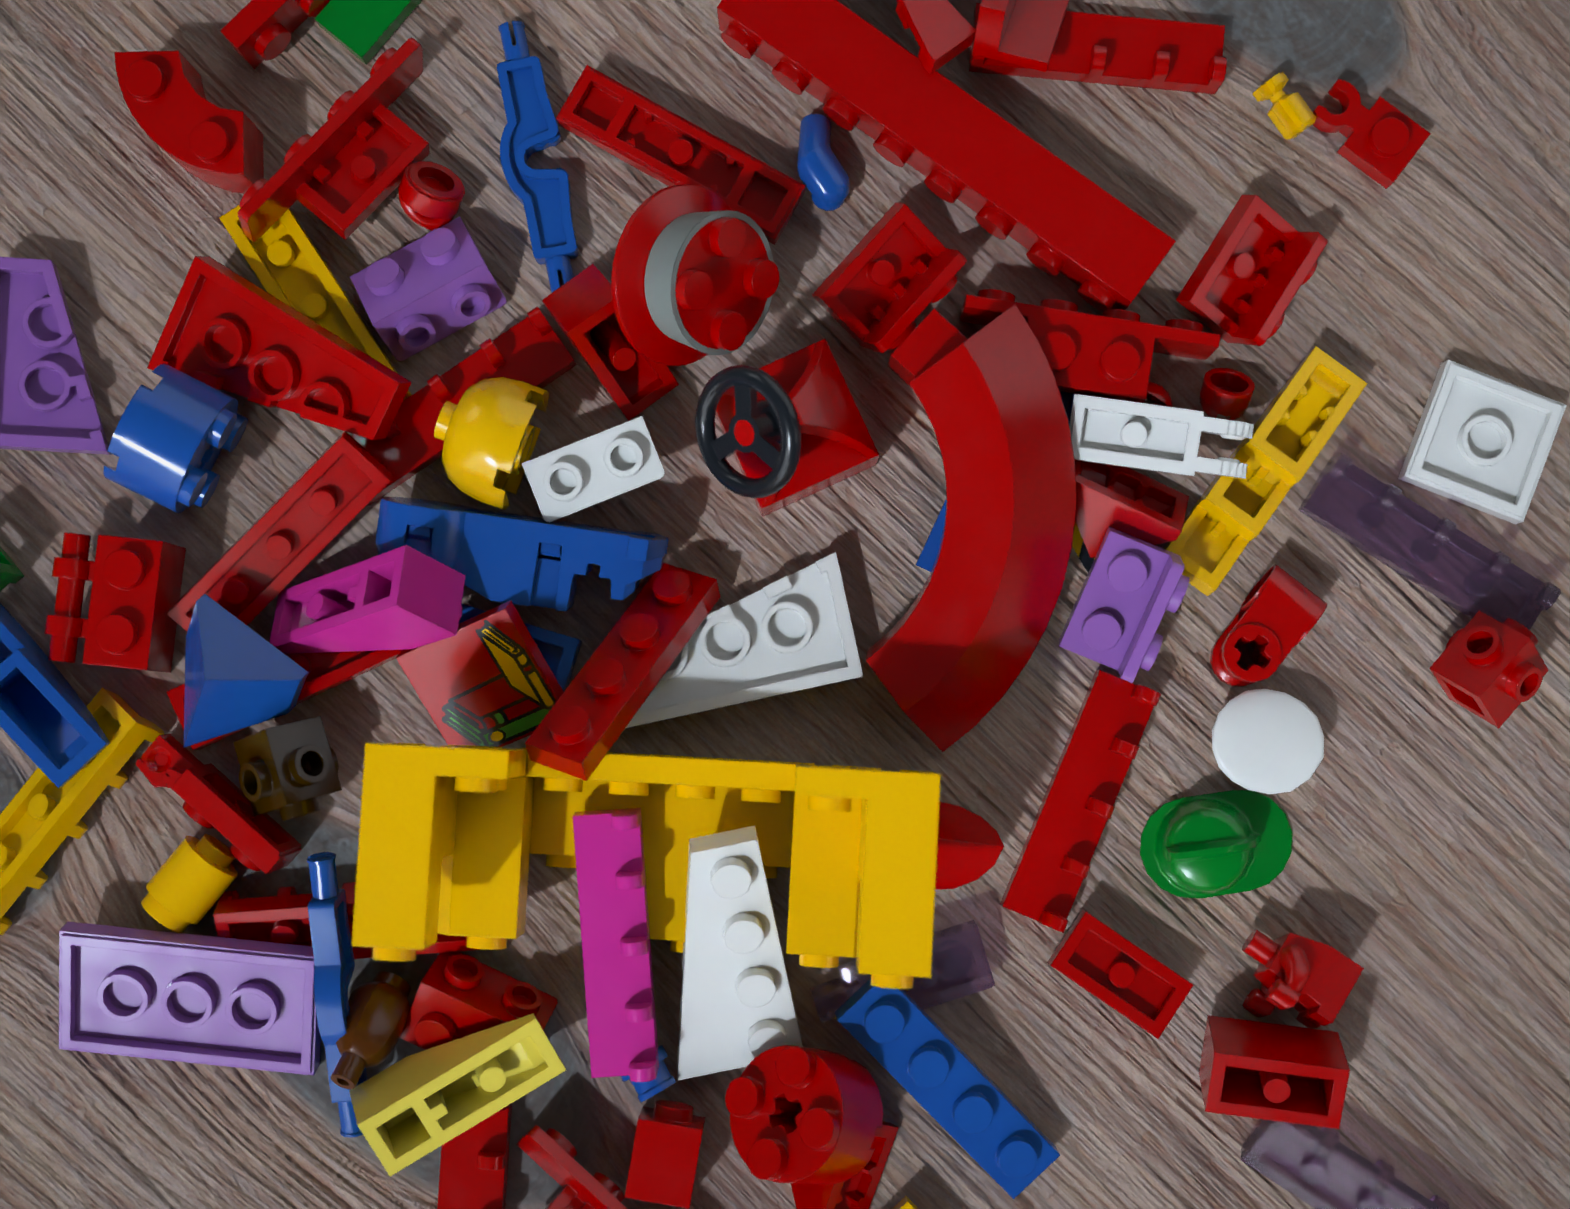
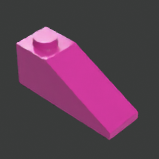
[269,545,466,654]

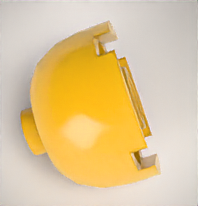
[434,377,549,510]

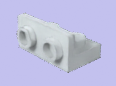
[521,416,665,522]

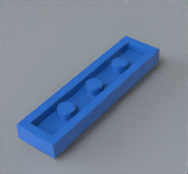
[835,978,1060,1199]

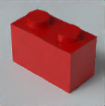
[1199,1015,1350,1129]

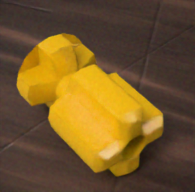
[1252,71,1316,140]

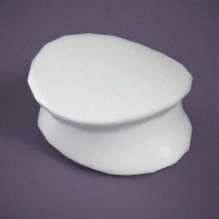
[1212,688,1324,794]

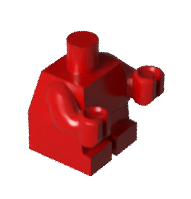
[1242,929,1364,1029]

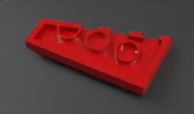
[147,256,412,440]

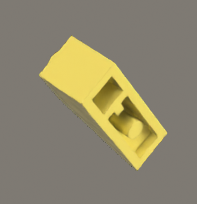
[349,1013,566,1176]

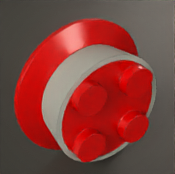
[611,184,780,366]

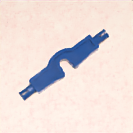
[497,21,579,293]
[307,852,367,1138]

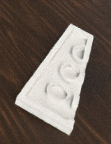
[625,552,863,729]
[677,826,803,1080]

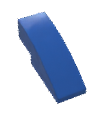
[0,603,110,788]

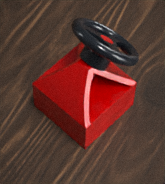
[695,339,879,517]

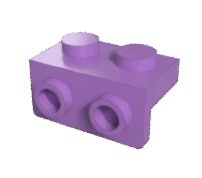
[350,217,506,361]

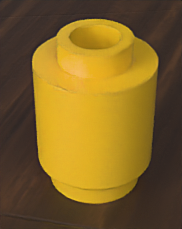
[141,834,238,933]

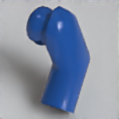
[797,114,850,211]

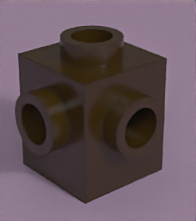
[233,716,342,821]

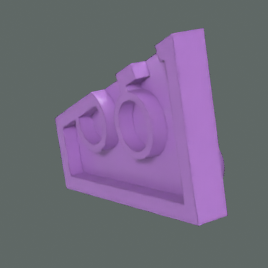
[0,257,111,455]

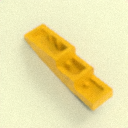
[1164,346,1368,596]

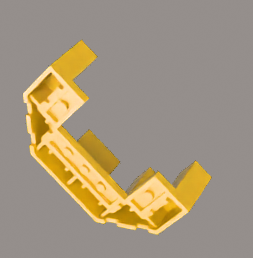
[352,742,941,989]

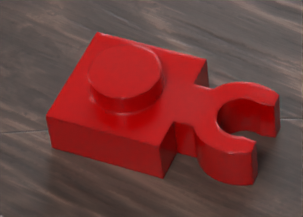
[1313,79,1431,189]

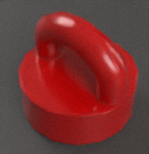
[398,161,465,230]

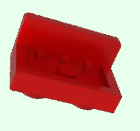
[1176,195,1328,346]
[812,202,967,353]
[400,952,558,1050]

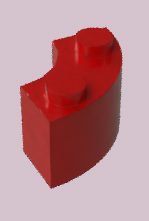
[115,50,264,194]

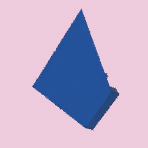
[183,594,308,748]

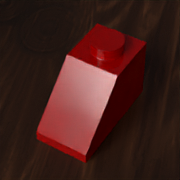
[542,264,679,421]

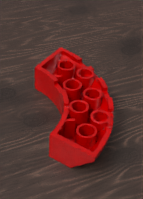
[866,304,1076,752]

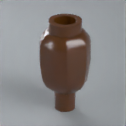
[330,971,411,1089]

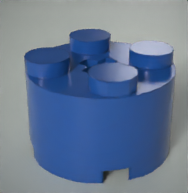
[103,363,248,513]

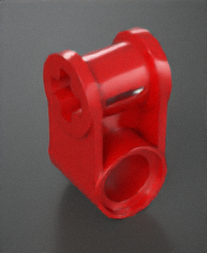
[1210,564,1328,687]

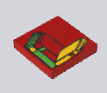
[396,600,564,747]

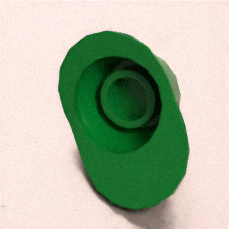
[1140,790,1292,898]

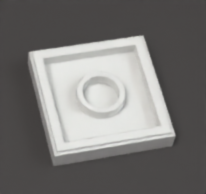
[1398,360,1567,524]

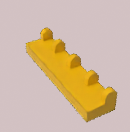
[0,687,164,935]

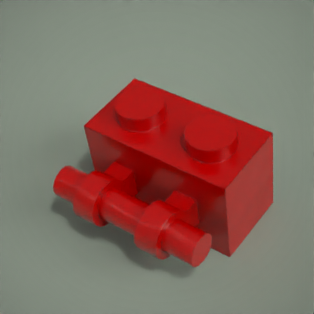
[45,533,186,673]

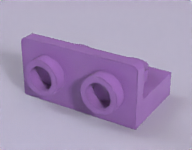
[1058,527,1189,683]

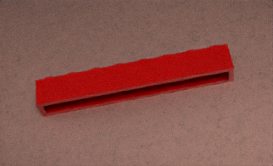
[717,0,1176,312]

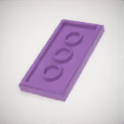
[59,922,321,1075]

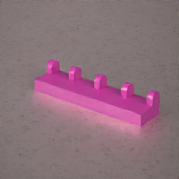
[573,808,659,1082]

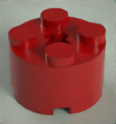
[725,1045,883,1185]

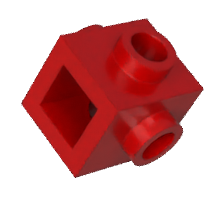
[1429,611,1549,728]

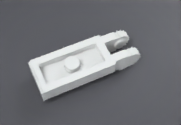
[1069,394,1254,479]

